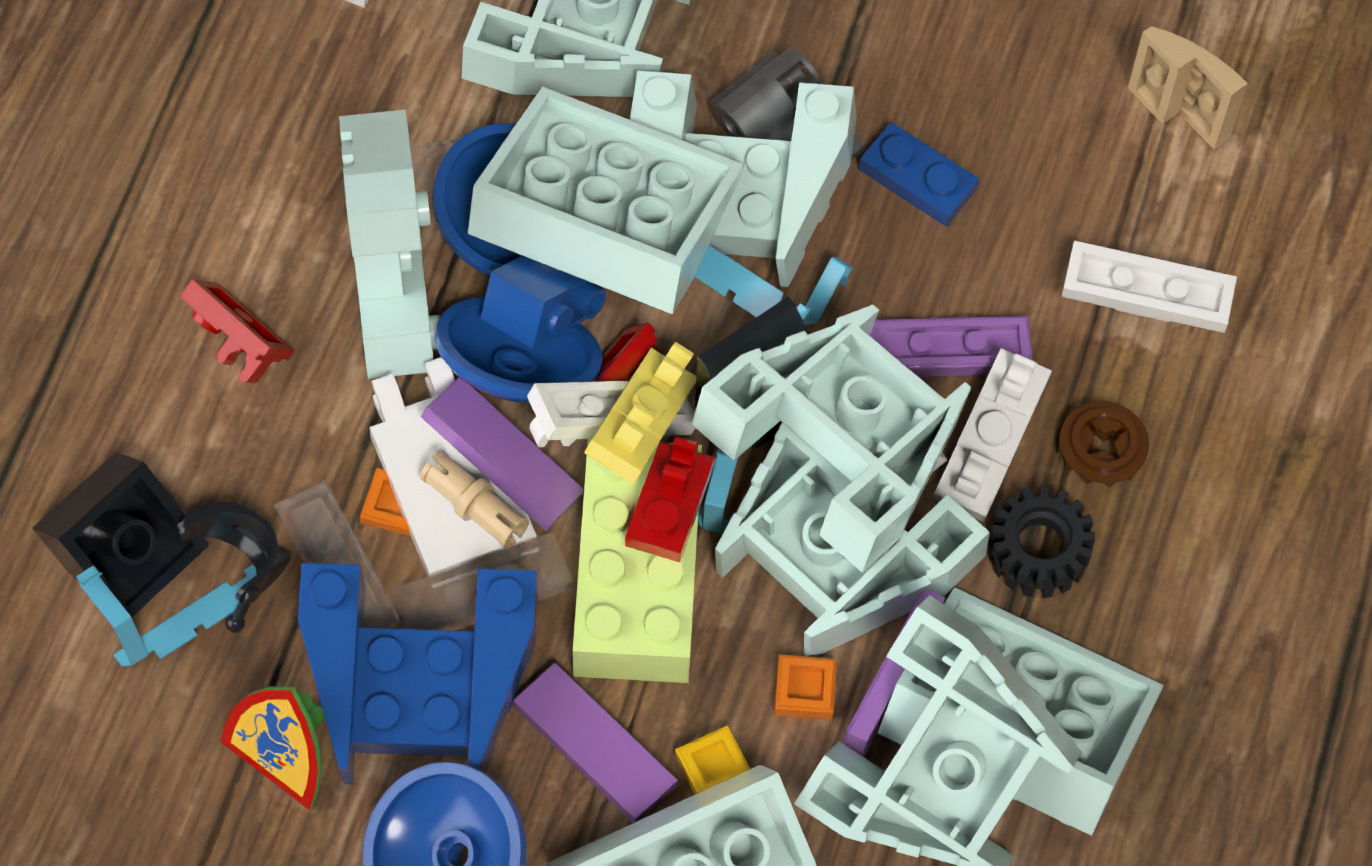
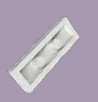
[1061,241,1237,333]
[932,348,1052,522]
[527,381,695,447]

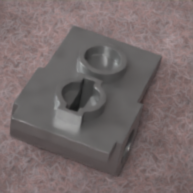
[709,47,865,160]

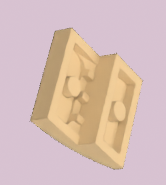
[1128,26,1248,150]

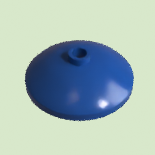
[432,123,522,275]
[435,297,603,403]
[363,762,527,866]

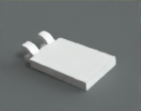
[370,357,537,582]

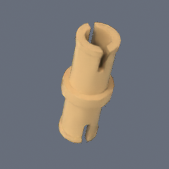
[420,451,529,549]

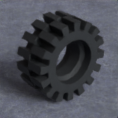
[988,486,1095,598]

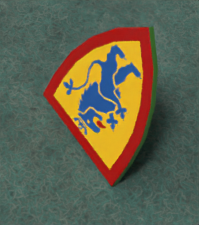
[220,686,325,810]

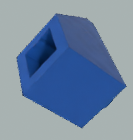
[480,255,607,349]

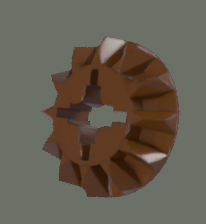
[1058,401,1149,488]

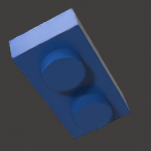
[858,122,979,227]

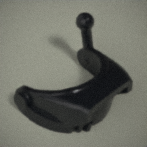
[176,502,291,633]

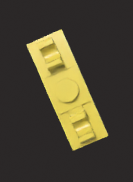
[584,342,696,484]

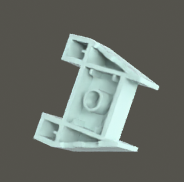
[461,0,691,97]
[630,70,857,287]
[339,110,440,379]
[692,305,971,572]
[715,422,990,657]
[794,595,1082,866]

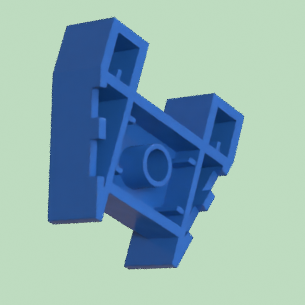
[298,563,538,785]

